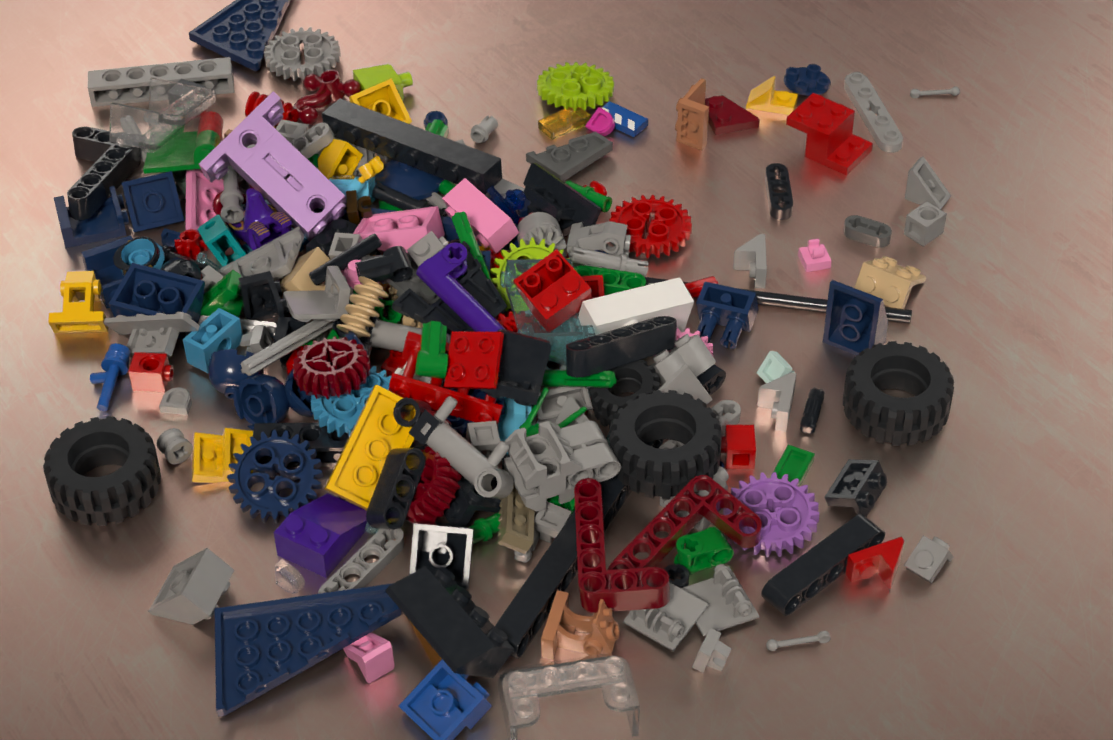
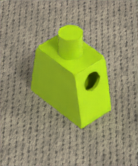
[353,64,413,101]

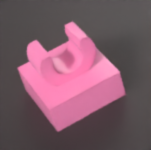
[798,238,832,272]

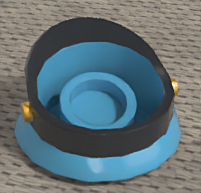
[113,236,165,276]

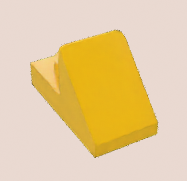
[746,76,798,115]

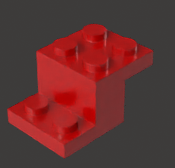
[786,93,873,176]

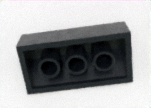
[385,566,515,678]

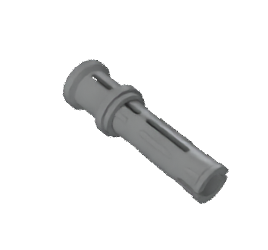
[220,165,244,223]

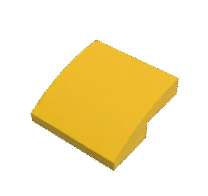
[192,428,253,483]

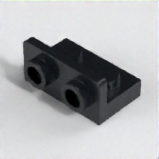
[825,459,887,517]

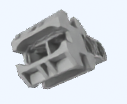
[504,421,621,511]

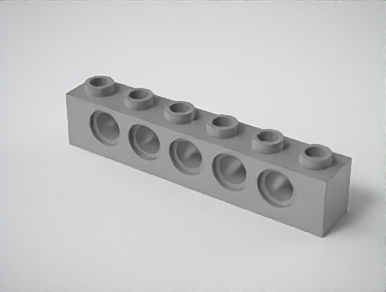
[88,57,234,107]

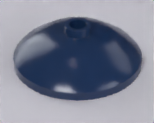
[375,160,445,200]

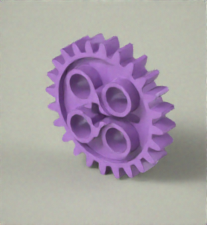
[723,472,819,557]

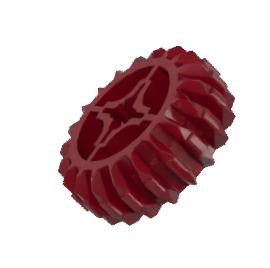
[293,336,370,400]
[405,446,462,523]

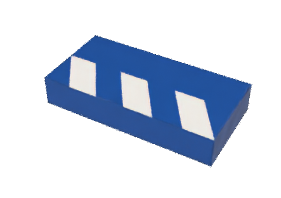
[602,101,648,137]

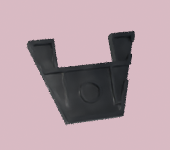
[392,241,507,335]

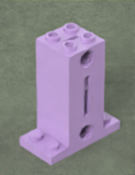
[199,91,347,242]

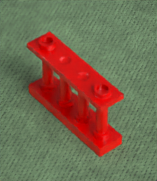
[388,331,503,425]

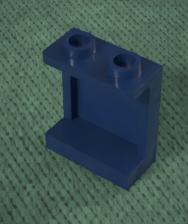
[53,186,129,248]
[81,235,133,308]

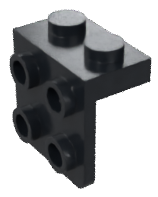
[239,271,289,323]
[481,329,551,406]
[443,473,501,527]

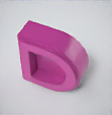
[585,107,615,136]

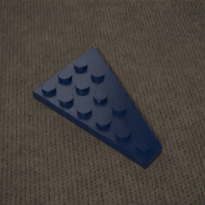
[188,0,290,71]
[215,583,402,717]

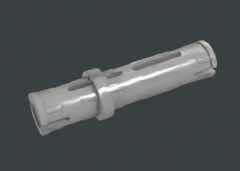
[569,246,648,277]

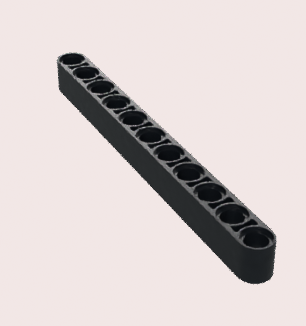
[495,439,664,659]

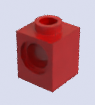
[128,352,174,393]

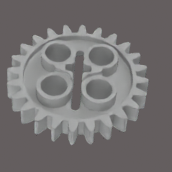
[264,27,341,81]

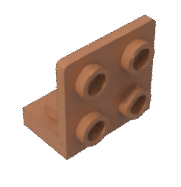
[675,78,709,151]

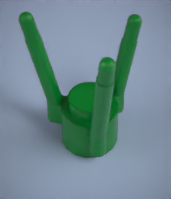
[519,388,587,437]

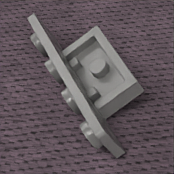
[104,312,200,358]

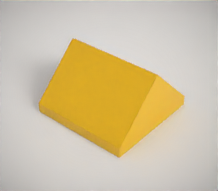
[349,78,412,124]

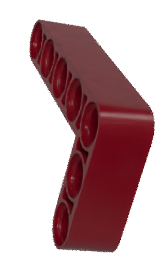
[608,475,762,570]
[574,478,670,613]

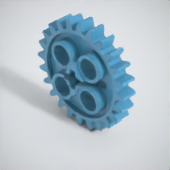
[311,366,391,437]

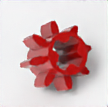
[174,229,208,260]

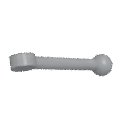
[910,87,960,98]
[766,631,831,651]

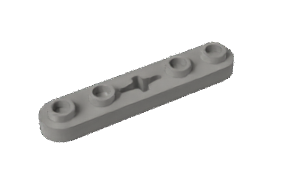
[844,72,903,153]

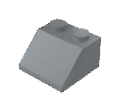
[148,548,234,625]

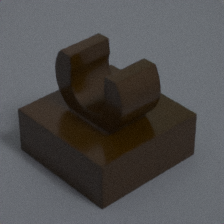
[346,190,373,225]

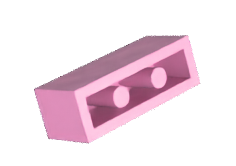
[442,178,519,253]

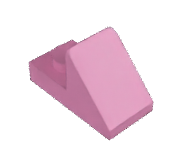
[343,632,395,683]

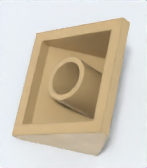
[279,247,330,299]

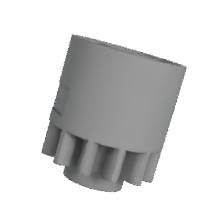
[516,212,567,267]

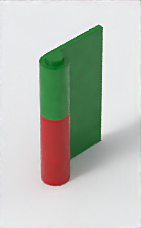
[143,111,224,174]

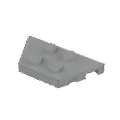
[216,227,304,295]

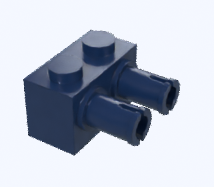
[696,281,758,349]

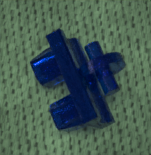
[487,185,526,225]

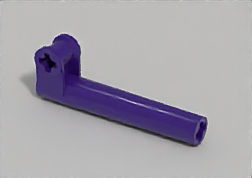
[416,242,506,332]

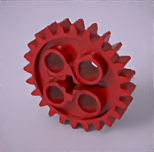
[609,195,692,258]

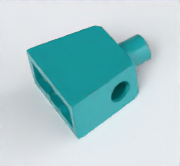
[198,215,247,267]

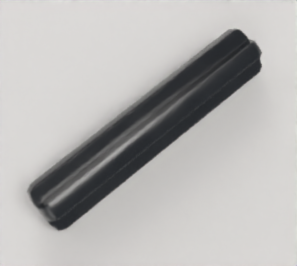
[309,234,382,285]

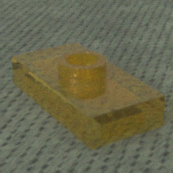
[538,107,591,140]

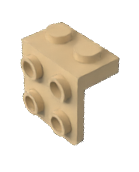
[854,256,926,309]

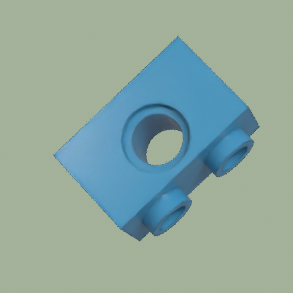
[183,308,243,373]

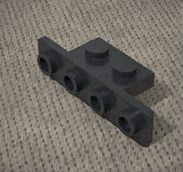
[522,163,601,227]

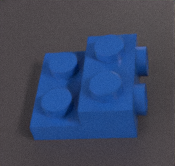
[399,659,492,740]

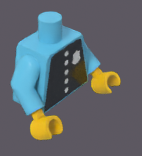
[329,156,384,205]

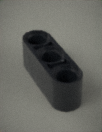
[366,448,425,530]

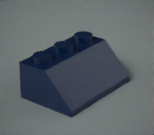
[109,263,205,340]

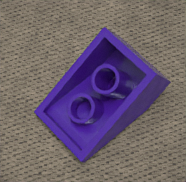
[274,493,370,578]

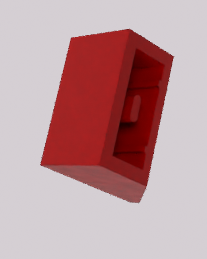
[513,249,592,333]

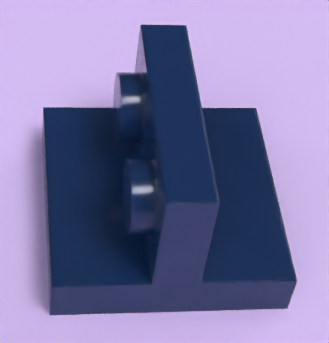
[121,171,184,232]

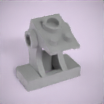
[566,221,631,268]

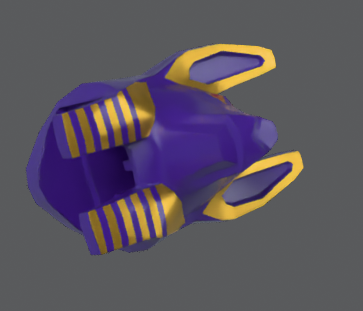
[228,188,292,251]

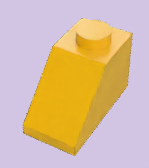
[318,139,363,180]

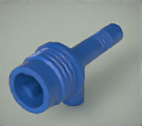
[90,344,131,411]

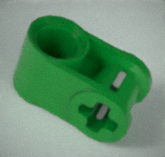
[674,526,734,575]

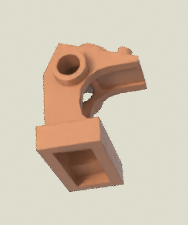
[541,590,620,660]

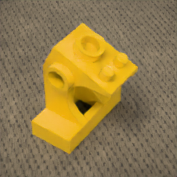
[48,271,108,333]

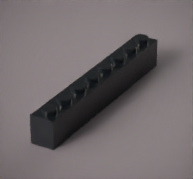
[322,98,503,195]

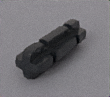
[800,387,825,434]

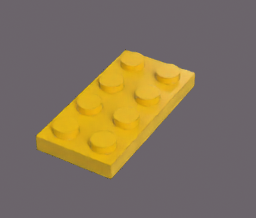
[324,384,416,510]

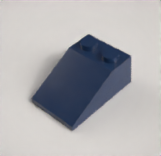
[823,280,888,356]

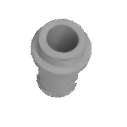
[471,116,498,143]

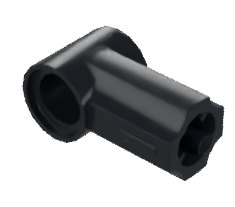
[355,246,413,285]

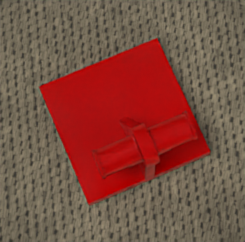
[444,331,504,389]

